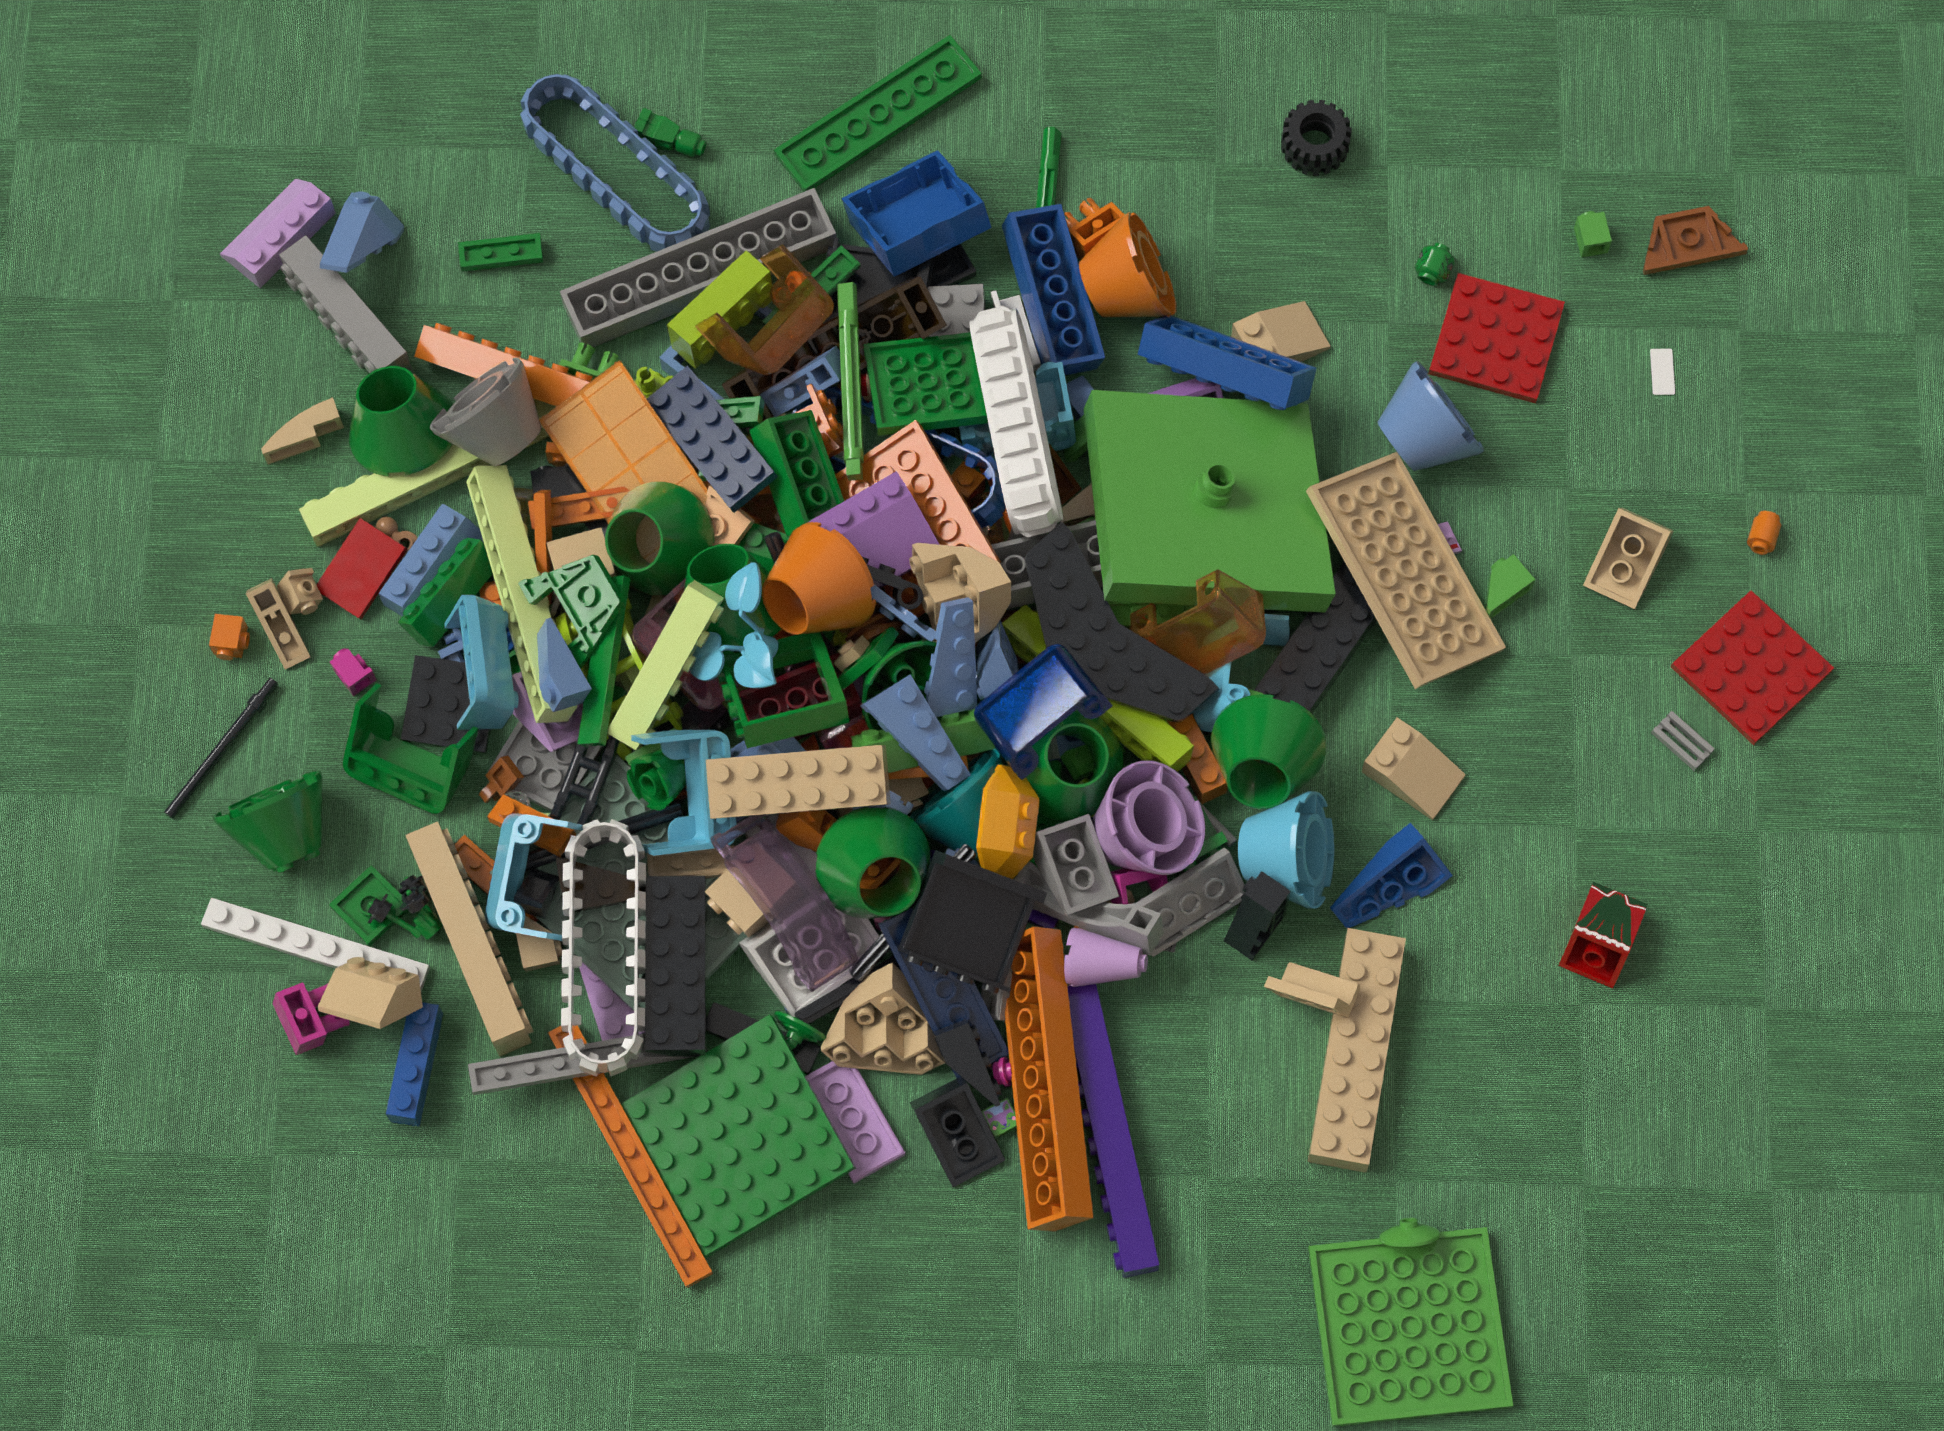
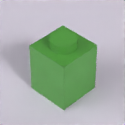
[1574,211,1612,258]

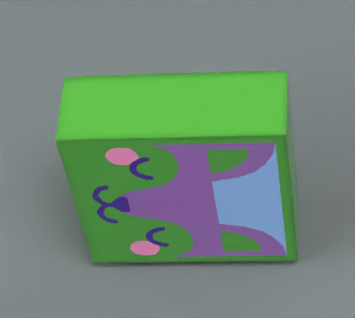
[981,1098,1017,1139]

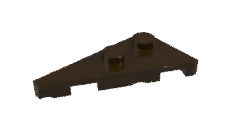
[556,857,646,912]

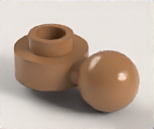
[375,517,417,560]

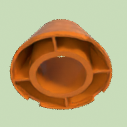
[1079,212,1176,317]
[762,522,876,635]

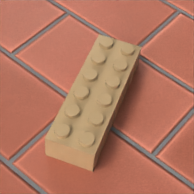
[706,745,891,819]

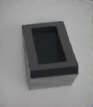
[513,868,559,919]

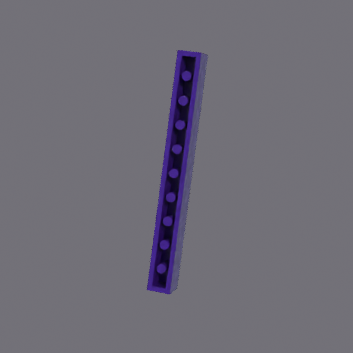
[1067,984,1159,1278]

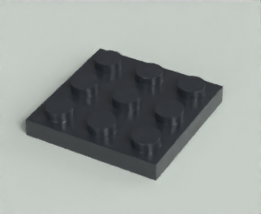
[401,655,491,753]

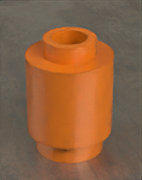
[1747,511,1781,555]

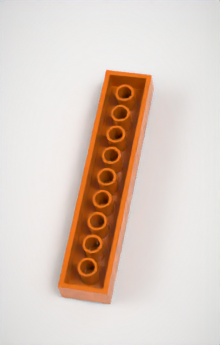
[1005,927,1093,1231]

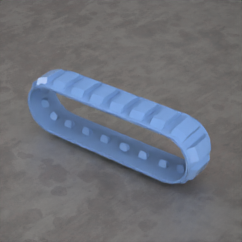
[520,74,710,252]

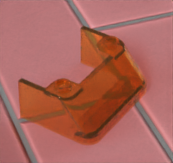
[695,244,834,375]

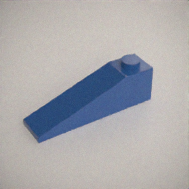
[1330,823,1453,929]

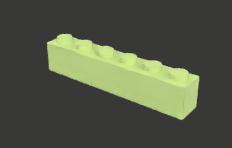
[607,580,724,750]

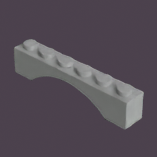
[1013,862,1164,955]

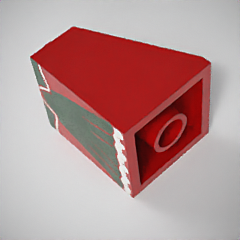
[1558,882,1648,988]

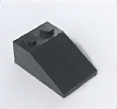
[910,1076,1005,1187]

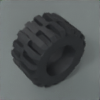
[1281,100,1352,176]

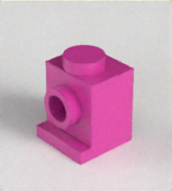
[330,648,376,697]

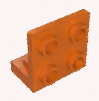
[796,384,844,458]

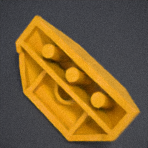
[976,765,1039,879]

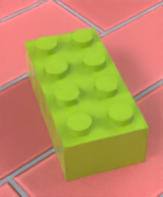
[667,250,774,369]

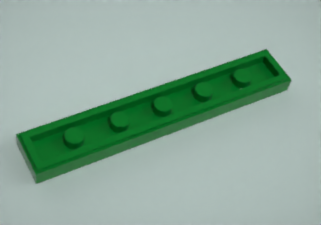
[577,575,630,747]

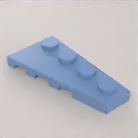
[860,675,971,791]

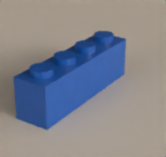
[386,1002,443,1127]

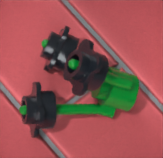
[367,875,443,940]

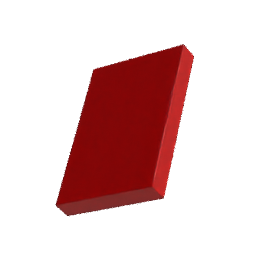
[316,518,407,620]

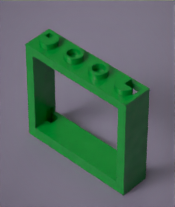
[717,632,850,749]

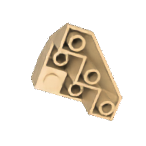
[909,543,1011,643]
[821,963,945,1075]

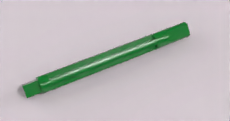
[1025,127,1062,316]

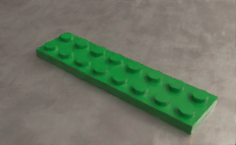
[774,35,982,192]

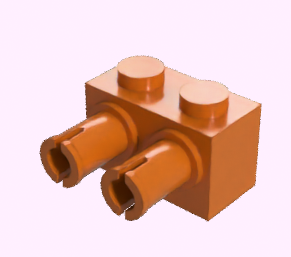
[1065,198,1125,260]

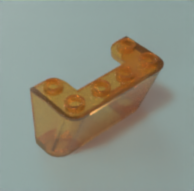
[1130,569,1266,674]

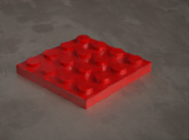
[1428,273,1565,404]
[1671,590,1834,746]

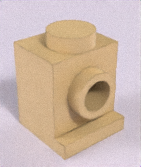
[277,568,323,615]

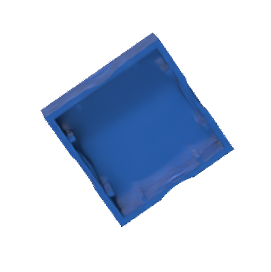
[842,150,992,277]

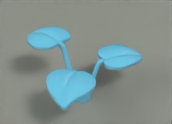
[690,562,778,688]

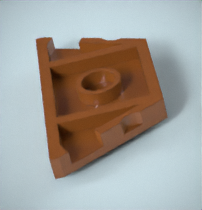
[1643,206,1748,275]

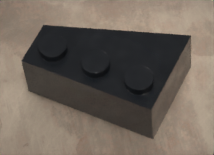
[1224,871,1291,961]

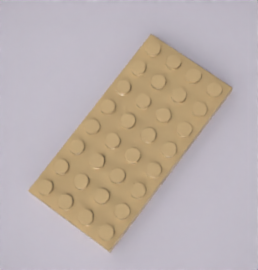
[1306,452,1506,689]

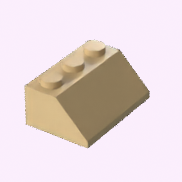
[318,957,423,1029]

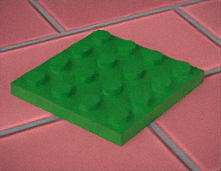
[864,332,988,436]

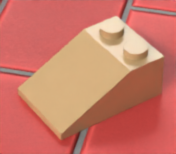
[1231,301,1331,362]
[1583,508,1674,609]
[1362,717,1466,820]

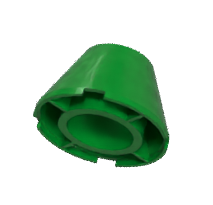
[349,366,453,476]
[605,481,715,596]
[684,544,782,655]
[1211,694,1327,809]
[1008,706,1124,822]
[815,807,931,919]

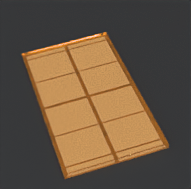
[539,360,708,564]

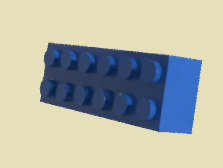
[1002,204,1105,375]
[1137,316,1317,410]

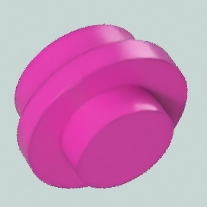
[993,1057,1012,1087]

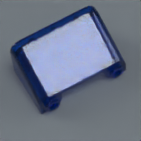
[974,644,1113,780]

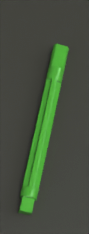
[837,282,864,481]

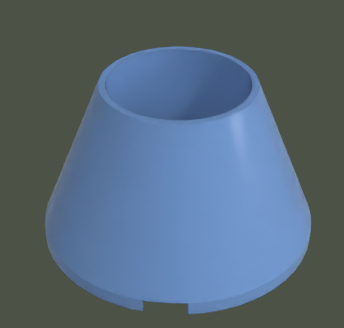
[1378,361,1485,471]

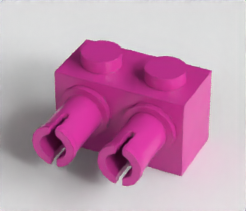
[272,982,350,1055]

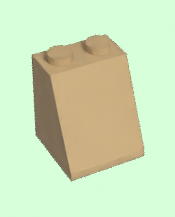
[546,527,616,617]
[705,842,803,938]

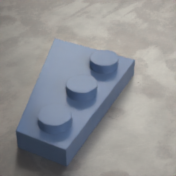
[870,585,936,641]

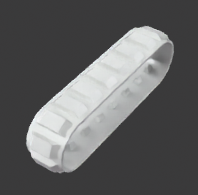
[969,306,1064,537]
[561,819,646,1077]

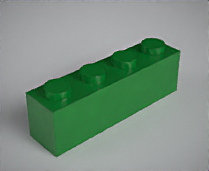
[398,538,493,647]

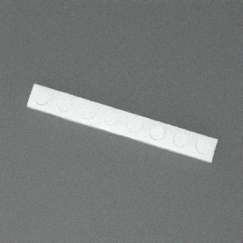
[201,898,430,992]

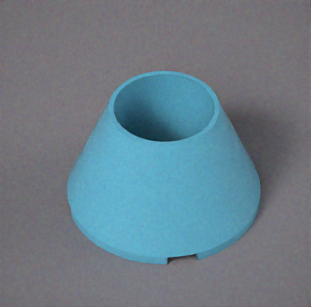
[1238,791,1334,909]

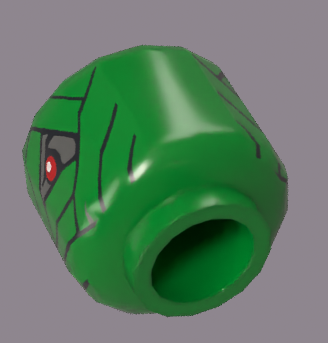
[1414,243,1455,286]

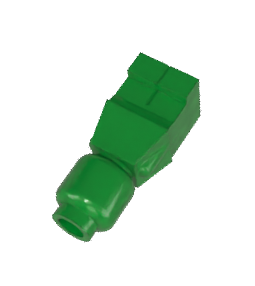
[634,108,707,157]

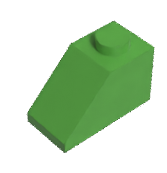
[1485,554,1535,619]

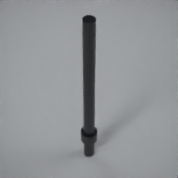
[164,677,278,819]

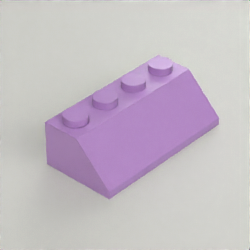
[220,179,336,288]

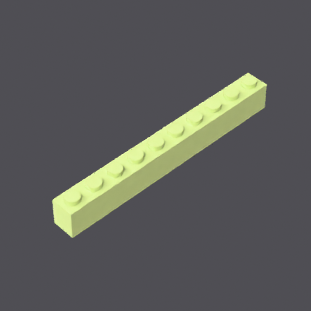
[299,398,558,547]
[466,465,578,723]

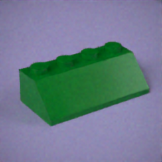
[749,410,844,537]

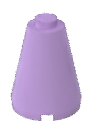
[1064,928,1148,987]

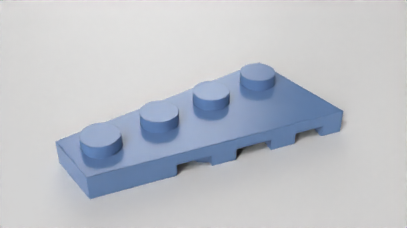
[924,597,977,717]

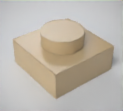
[834,635,870,672]

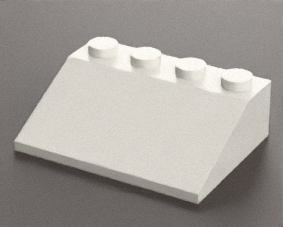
[739,886,879,1017]

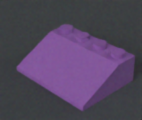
[807,471,940,588]

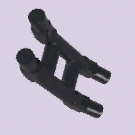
[549,735,619,825]

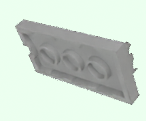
[1135,848,1245,957]

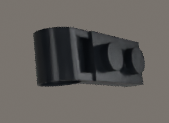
[862,557,923,609]

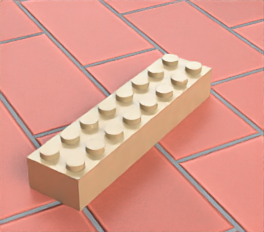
[405,821,533,1057]
[1308,928,1406,1173]

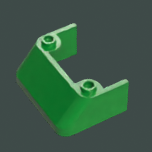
[343,683,479,814]

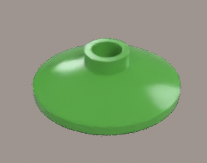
[1380,1218,1440,1247]

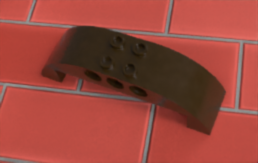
[722,276,947,434]

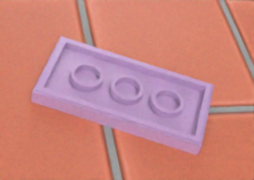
[806,1061,905,1184]

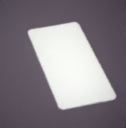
[1650,349,1675,395]

